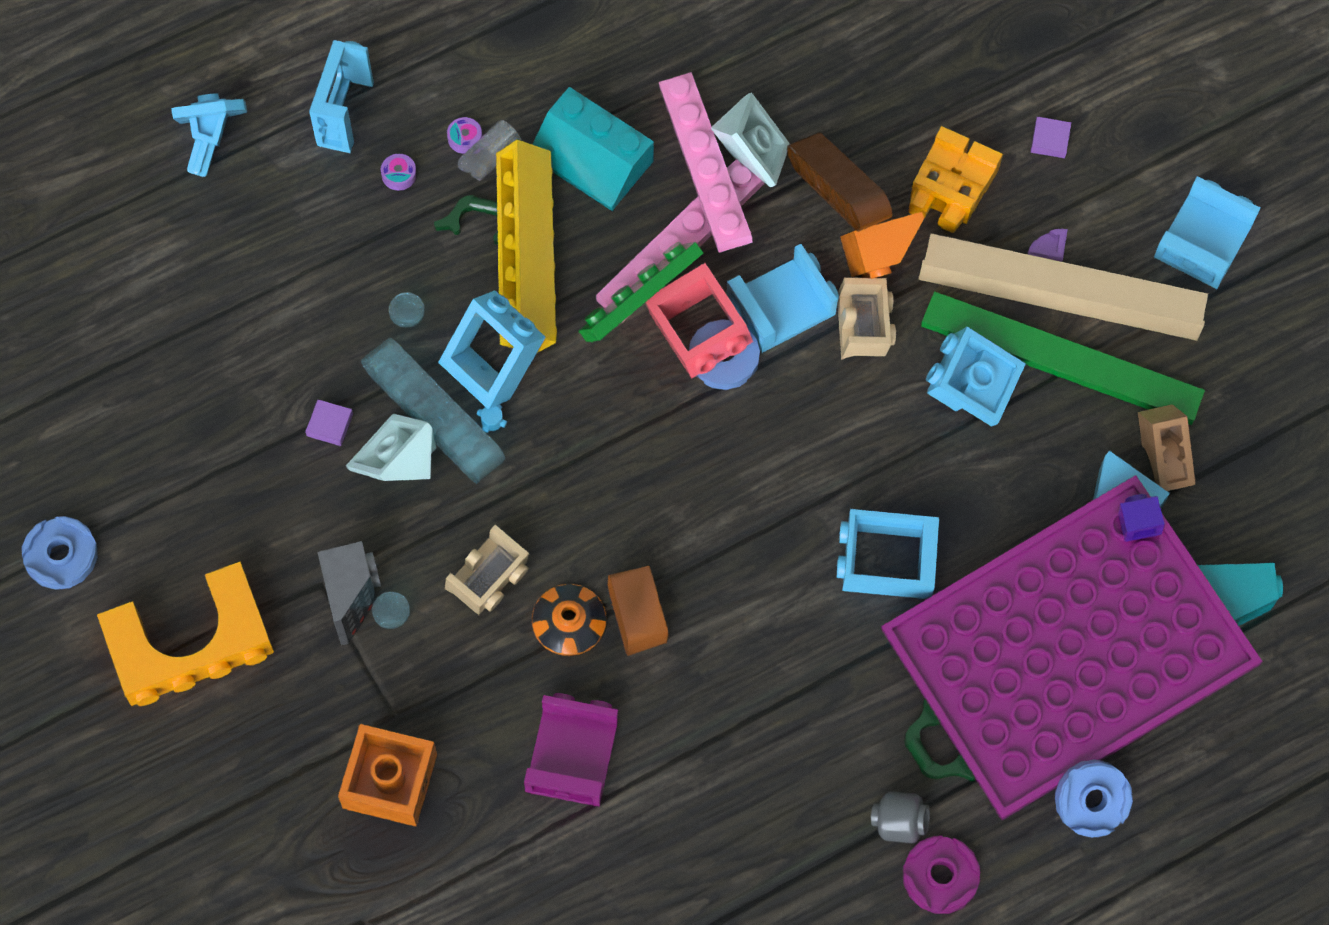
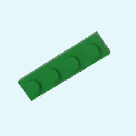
[578,242,703,342]

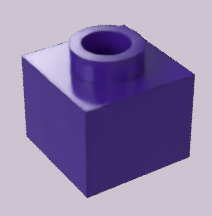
[1118,494,1165,542]

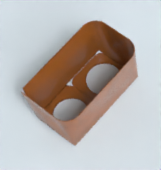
[608,566,668,656]

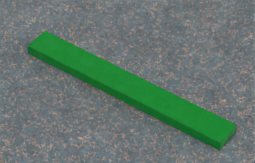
[921,291,1205,426]

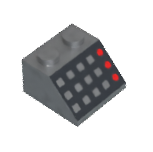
[317,541,381,645]

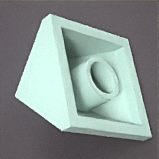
[711,92,790,187]
[346,414,436,481]

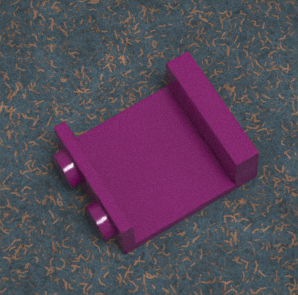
[524,693,618,807]

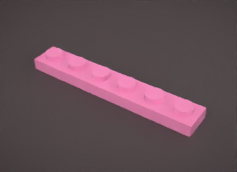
[659,72,752,253]
[596,159,764,323]

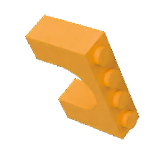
[97,562,274,706]

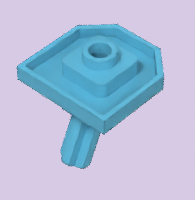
[171,94,247,177]

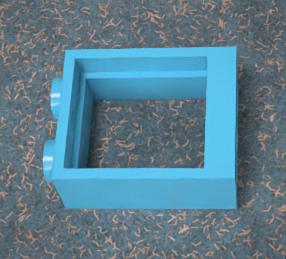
[438,290,546,409]
[836,509,939,599]

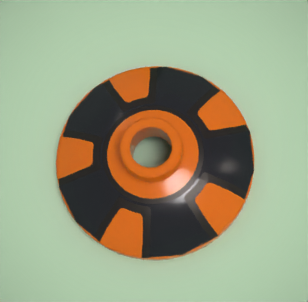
[532,584,606,656]

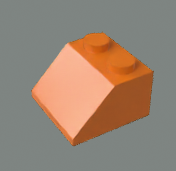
[840,212,924,279]

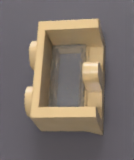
[837,278,896,360]
[445,525,529,615]

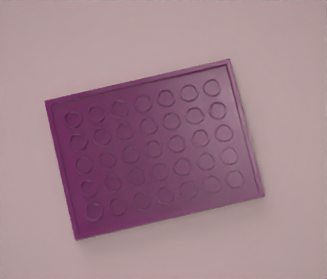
[881,475,1262,820]

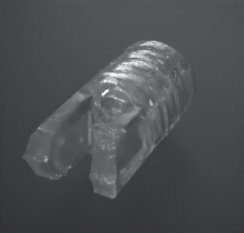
[457,120,521,181]

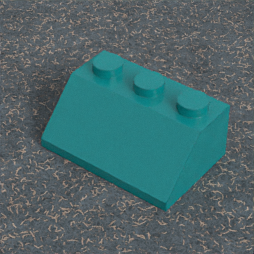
[532,87,654,211]

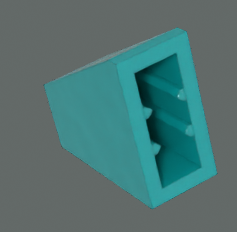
[1197,563,1283,626]

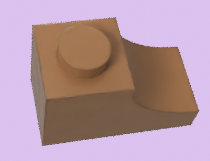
[1138,405,1196,491]

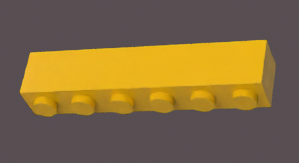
[496,140,557,354]

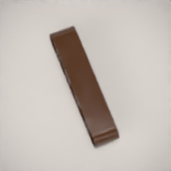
[787,132,892,232]

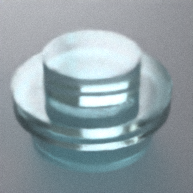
[389,292,425,327]
[372,592,410,629]

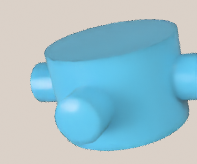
[477,404,507,433]

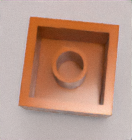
[338,724,437,827]

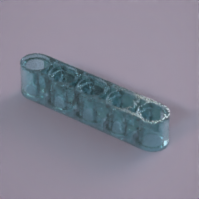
[361,338,505,483]

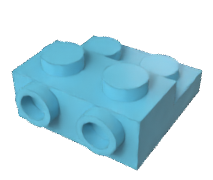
[926,327,1025,427]

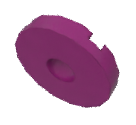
[903,836,980,914]

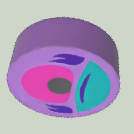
[447,117,482,154]
[381,154,417,190]

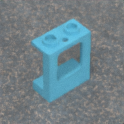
[309,40,374,153]

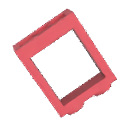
[645,263,753,378]

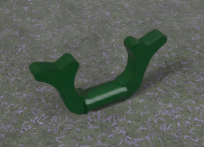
[434,195,498,244]
[904,699,975,781]

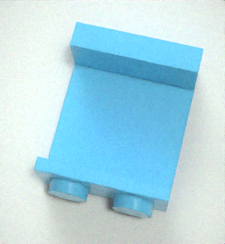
[1154,176,1261,289]
[726,244,839,353]

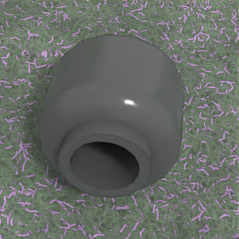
[871,791,930,844]

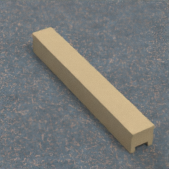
[919,234,1208,341]

